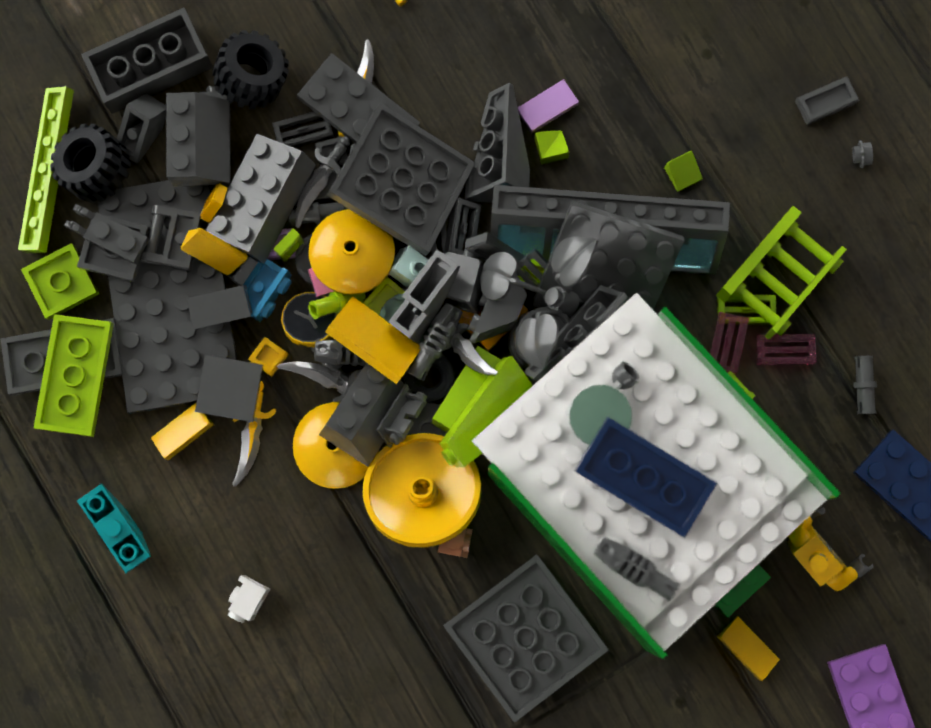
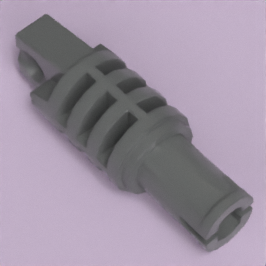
[408,303,463,381]
[314,340,366,366]
[594,537,680,601]

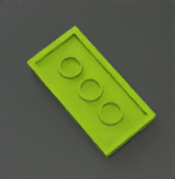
[33,314,114,437]

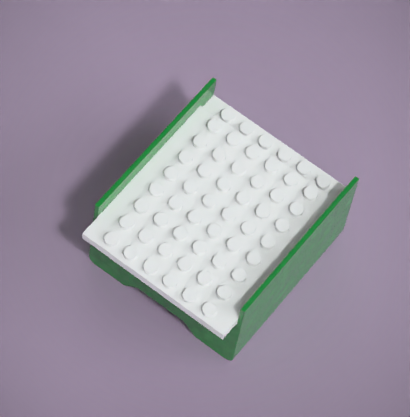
[472,293,841,659]

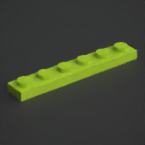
[18,86,74,253]

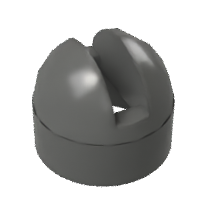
[612,362,640,389]

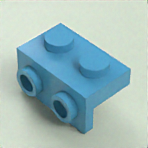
[243,259,292,322]

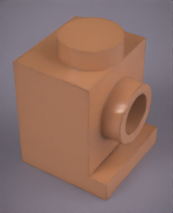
[438,527,473,558]

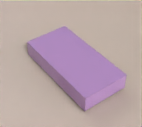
[518,79,579,134]

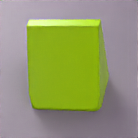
[664,151,703,192]

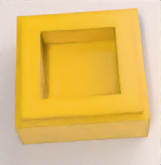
[200,183,228,223]
[248,337,289,377]

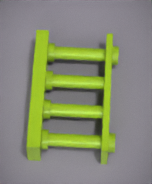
[716,206,847,339]

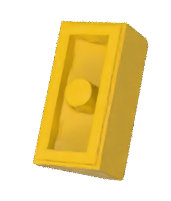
[181,228,248,275]
[151,402,214,460]
[716,616,780,681]

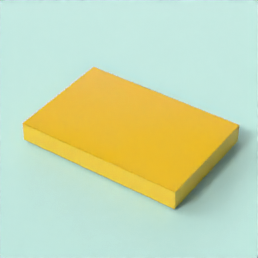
[325,296,420,384]

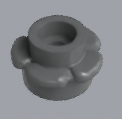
[852,140,873,168]

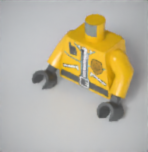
[787,507,873,591]

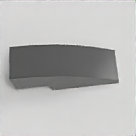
[389,250,460,343]

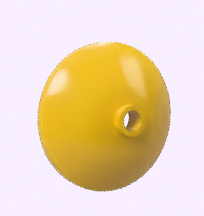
[309,209,395,295]
[293,402,379,489]

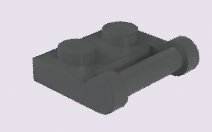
[140,205,202,270]

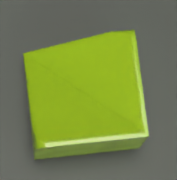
[535,131,569,164]

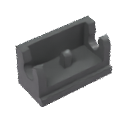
[186,285,252,329]

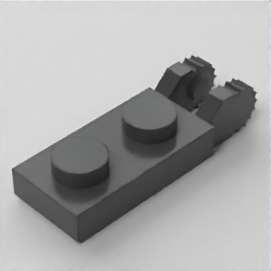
[64,204,149,264]

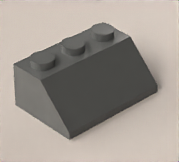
[166,92,231,186]
[319,363,404,467]

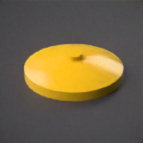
[363,433,481,548]

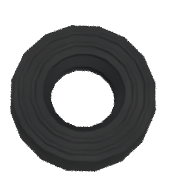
[404,355,455,403]

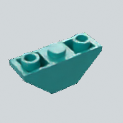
[77,484,151,574]

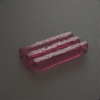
[710,312,749,374]
[756,334,816,365]

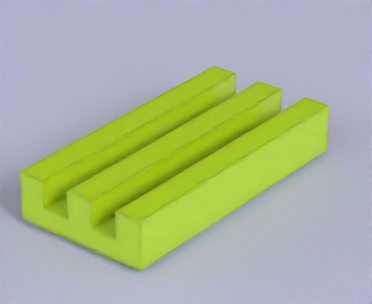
[717,295,776,325]

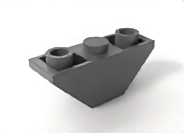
[468,273,527,343]

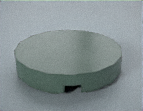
[569,385,632,445]

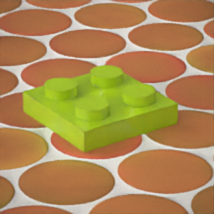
[21,243,99,320]

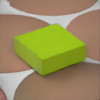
[273,228,304,262]

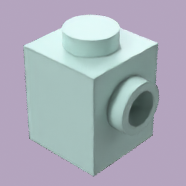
[389,245,428,288]

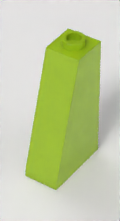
[439,356,533,468]

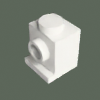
[228,575,271,623]

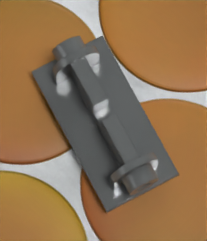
[376,384,427,447]

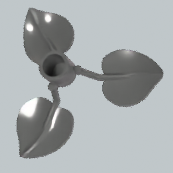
[480,237,599,369]

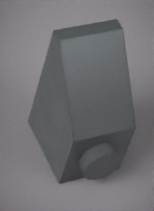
[117,93,166,164]

